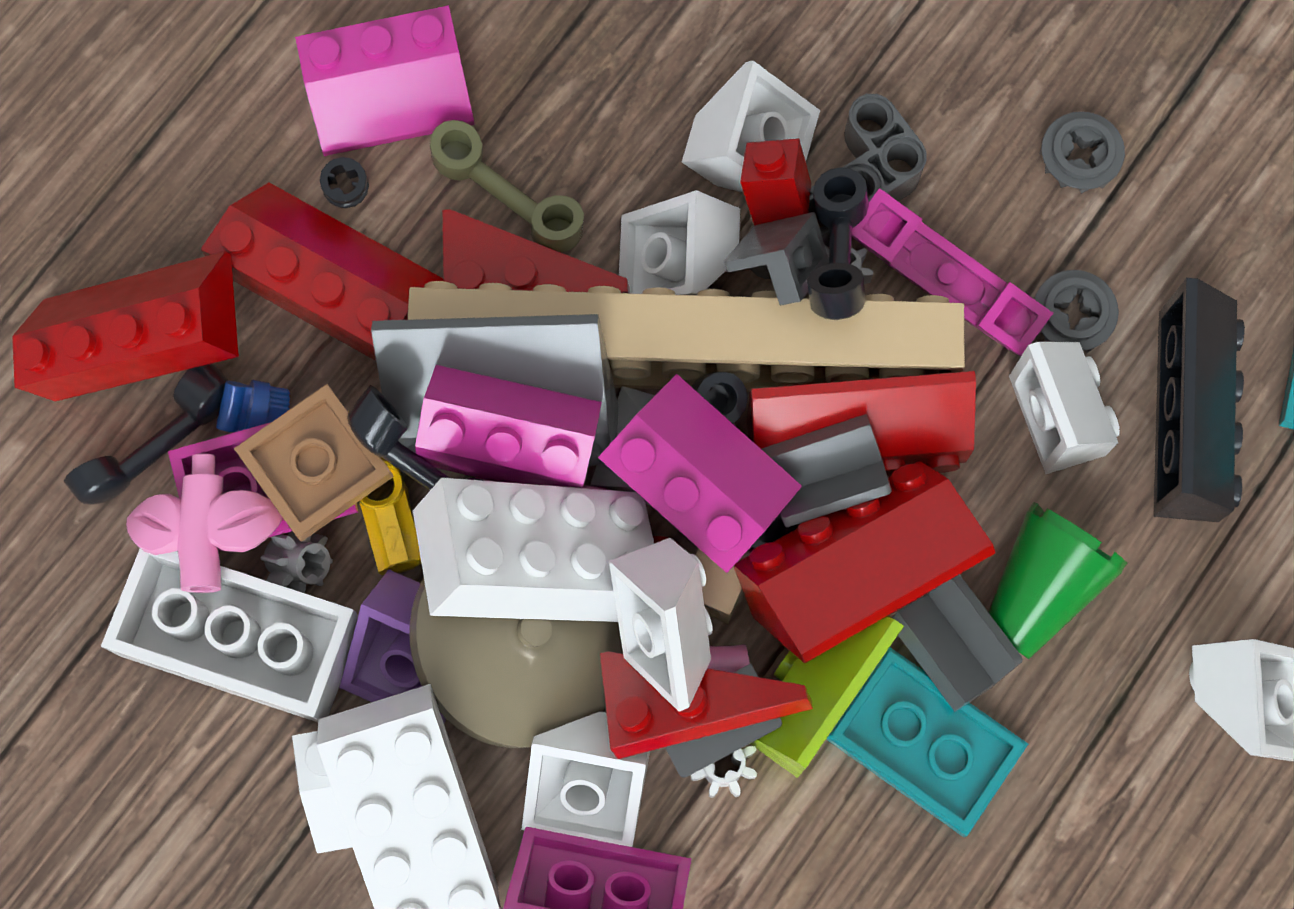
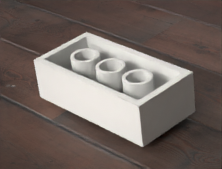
[413,478,654,622]
[101,548,358,722]
[317,684,501,909]

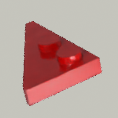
[442,209,630,294]
[600,651,813,759]

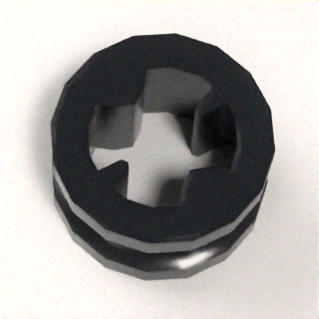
[320,157,369,208]

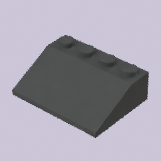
[371,314,618,466]

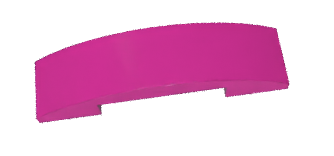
[852,188,1053,357]

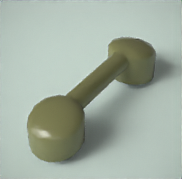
[430,120,584,253]

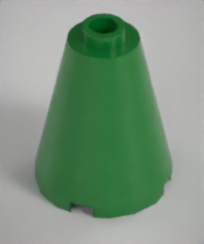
[988,502,1127,659]

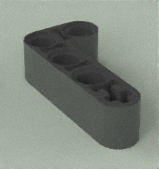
[750,94,927,279]

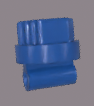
[216,380,290,432]

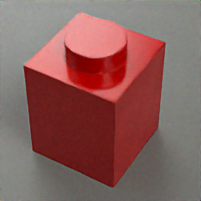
[740,138,812,226]

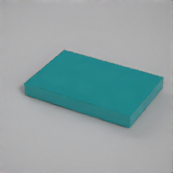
[826,647,1028,837]

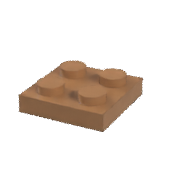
[234,384,394,542]

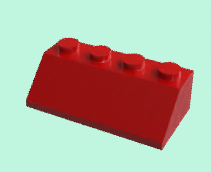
[201,182,444,361]
[12,251,239,402]
[747,371,976,477]
[733,461,996,663]

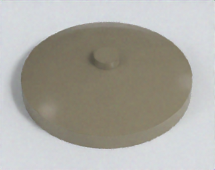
[409,578,623,748]

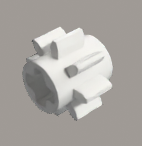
[691,746,757,798]

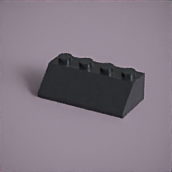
[1154,277,1245,522]

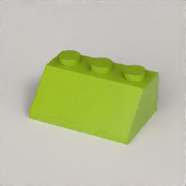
[750,616,904,778]

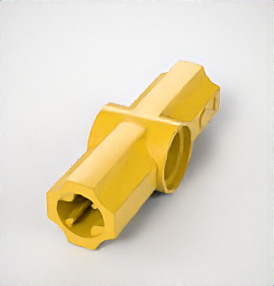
[348,411,422,575]

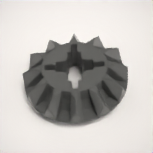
[1039,112,1125,194]
[1034,270,1119,353]

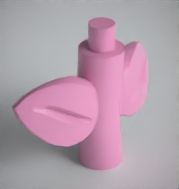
[126,454,283,593]

